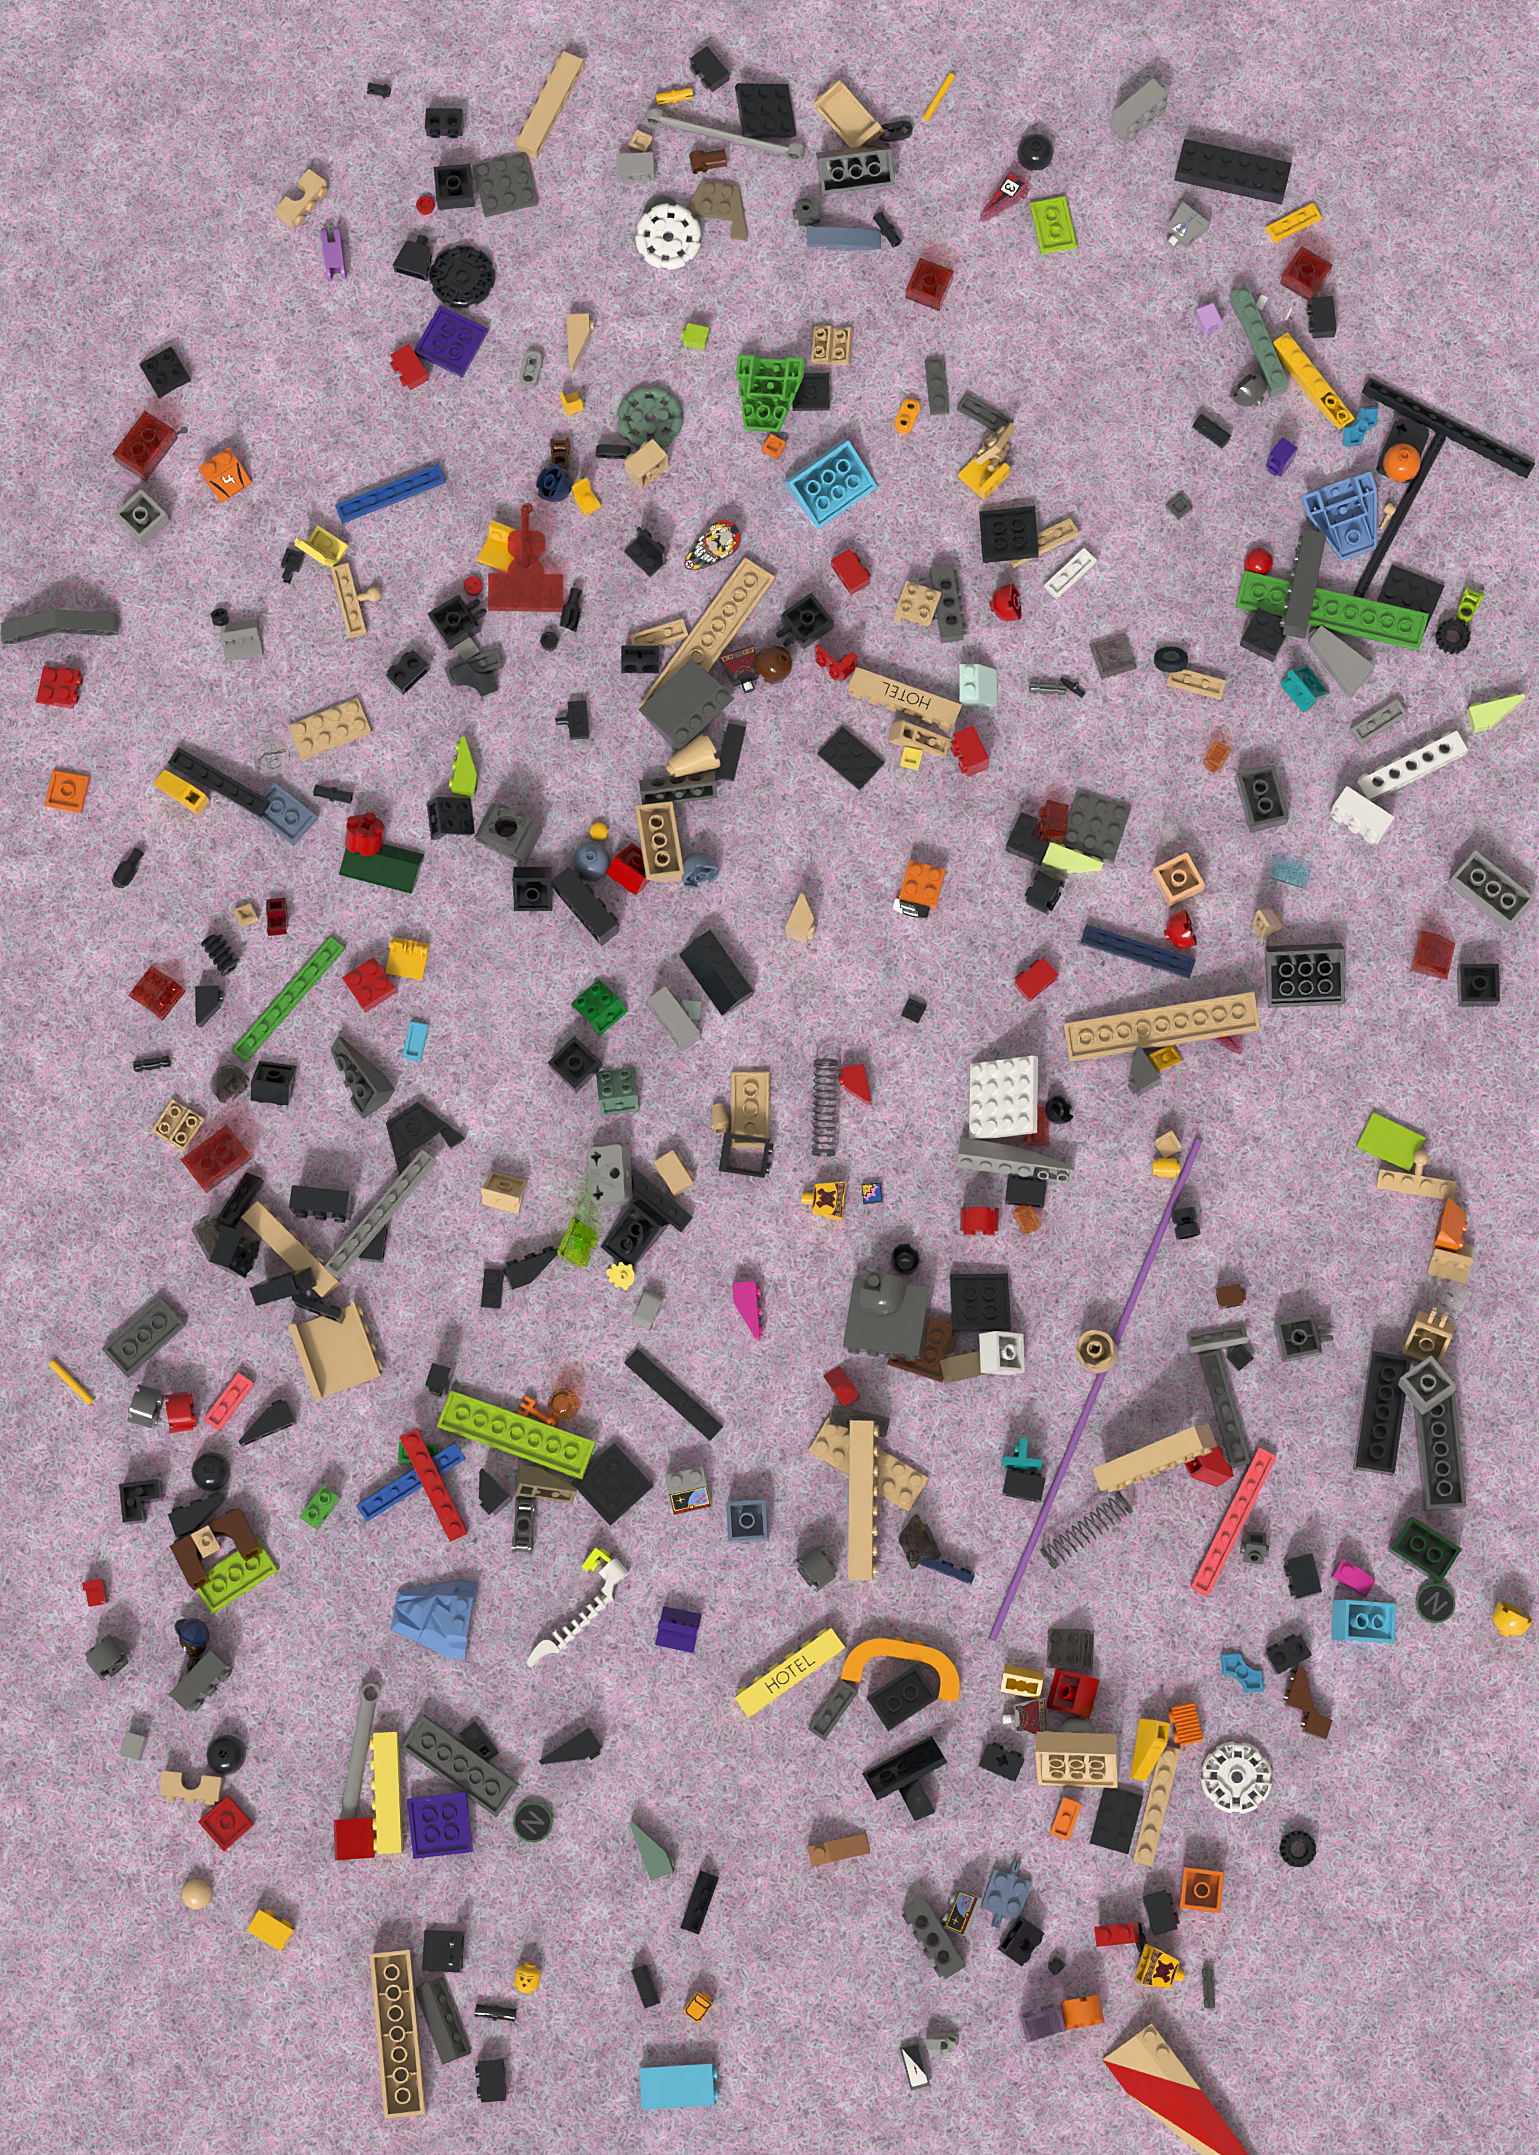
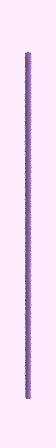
[989,1138,1202,1641]

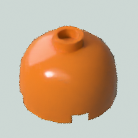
[1382,443,1421,482]

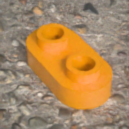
[894,398,920,434]

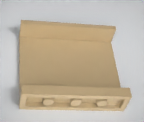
[288,1301,383,1400]

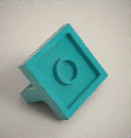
[1280,664,1330,713]
[1001,1438,1042,1471]

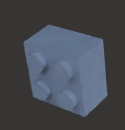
[726,1500,768,1544]

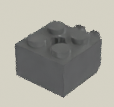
[1273,1314,1334,1363]

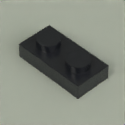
[481,1269,504,1309]

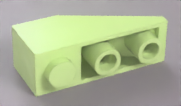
[1467,693,1525,733]
[1041,842,1104,874]

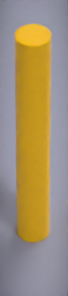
[922,73,955,121]
[49,1360,95,1405]

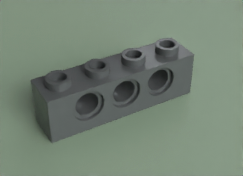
[930,564,967,643]
[639,770,718,805]
[902,1896,966,1979]

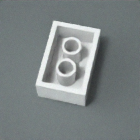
[1330,786,1395,845]

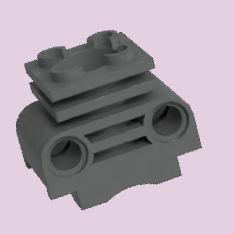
[474,802,543,865]

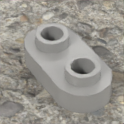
[519,351,542,388]

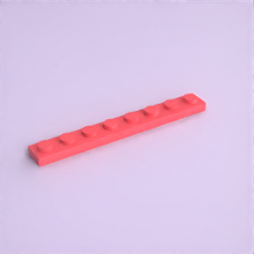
[1190,1447,1277,1597]

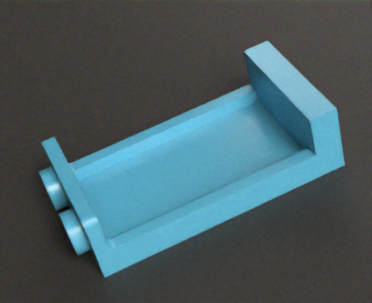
[639,2063,719,2110]

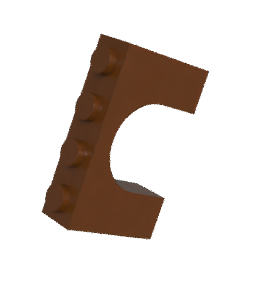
[170,1507,263,1590]

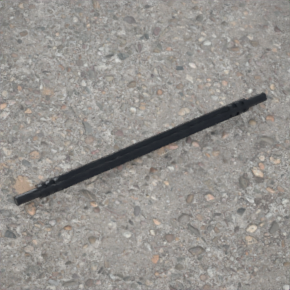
[1354,419,1451,598]

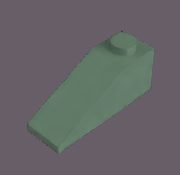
[630,1822,676,1881]

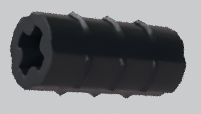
[1192,414,1232,449]
[631,1964,661,2009]

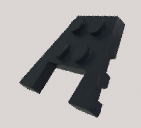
[386,1102,465,1176]

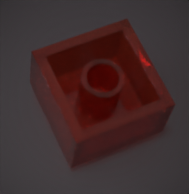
[1280,246,1333,301]
[905,258,954,311]

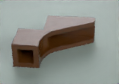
[1283,1667,1332,1740]

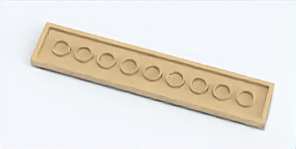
[638,557,776,708]
[1064,992,1260,1062]

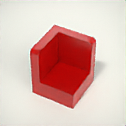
[82,1579,108,1607]

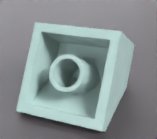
[959,664,997,707]

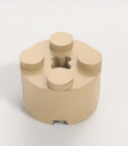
[1075,1330,1119,1374]

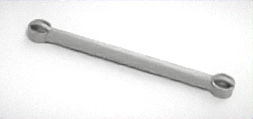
[644,110,805,161]
[331,1683,380,1862]

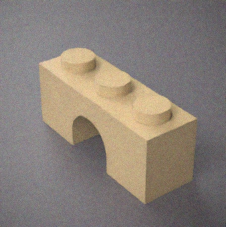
[275,169,328,229]
[159,1770,224,1805]

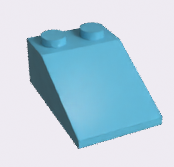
[1332,1600,1396,1643]

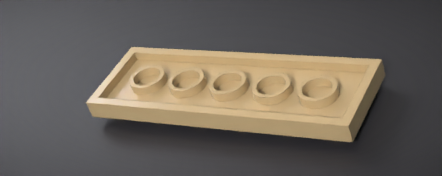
[808,1418,929,1512]

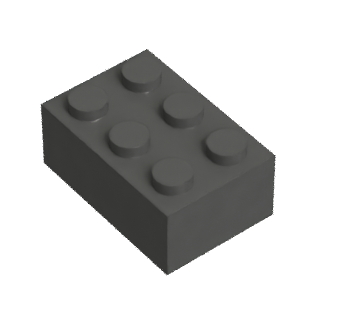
[1235,765,1289,833]
[169,1650,232,1712]

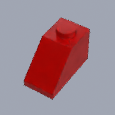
[838,1064,871,1105]
[823,1366,860,1409]

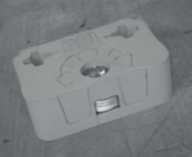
[587,1144,632,1207]

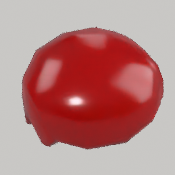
[1244,548,1273,576]

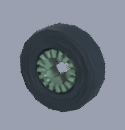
[1154,647,1188,673]

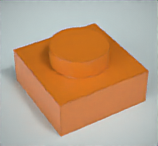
[761,434,787,460]

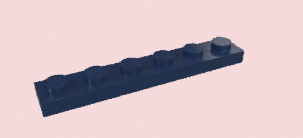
[1080,924,1196,979]

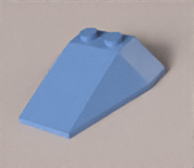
[1301,471,1377,561]

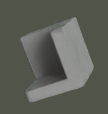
[119,1732,148,1761]

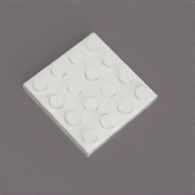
[969,1055,1038,1140]

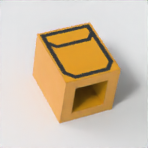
[683,1991,713,2024]

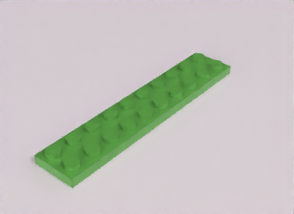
[1235,571,1429,651]

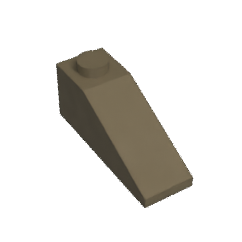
[515,1465,577,1503]

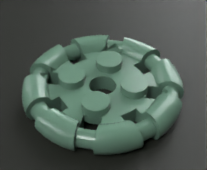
[617,386,683,448]

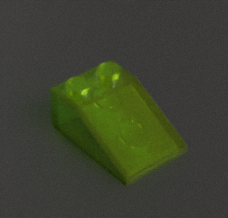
[557,1217,599,1270]

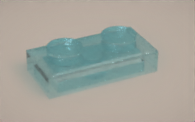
[1269,859,1311,889]

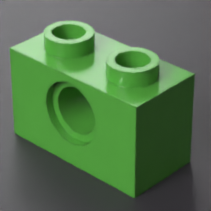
[299,1486,341,1531]

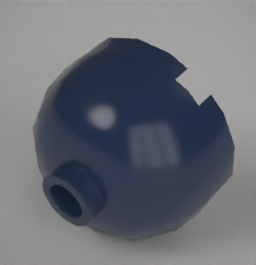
[536,464,573,502]

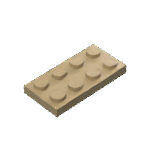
[288,698,372,761]

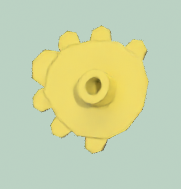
[606,1262,635,1290]

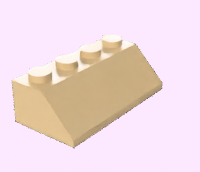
[635,801,684,882]

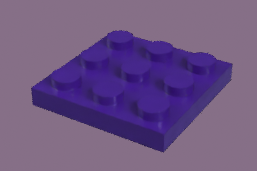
[414,305,489,378]
[407,1792,473,1859]

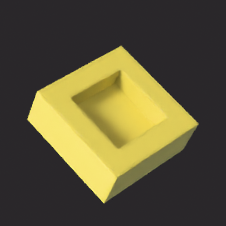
[900,747,923,770]

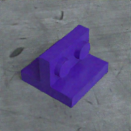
[655,1606,702,1653]

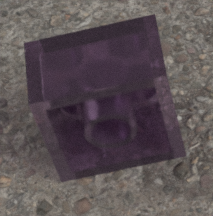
[1019,2004,1066,2043]

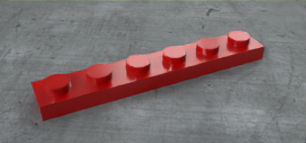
[399,1428,468,1542]

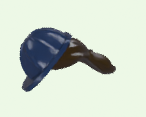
[174,1618,210,1672]

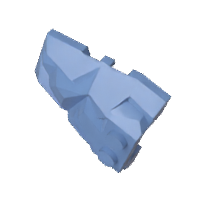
[391,1580,479,1661]

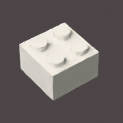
[979,1331,1025,1375]

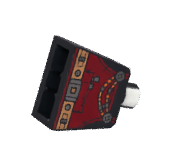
[719,645,759,693]

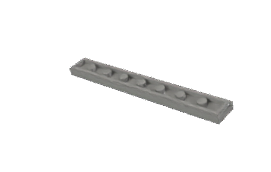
[324,1149,438,1279]

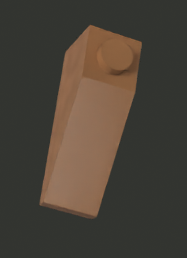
[807,1833,870,1867]

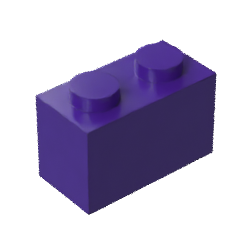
[1266,437,1297,477]

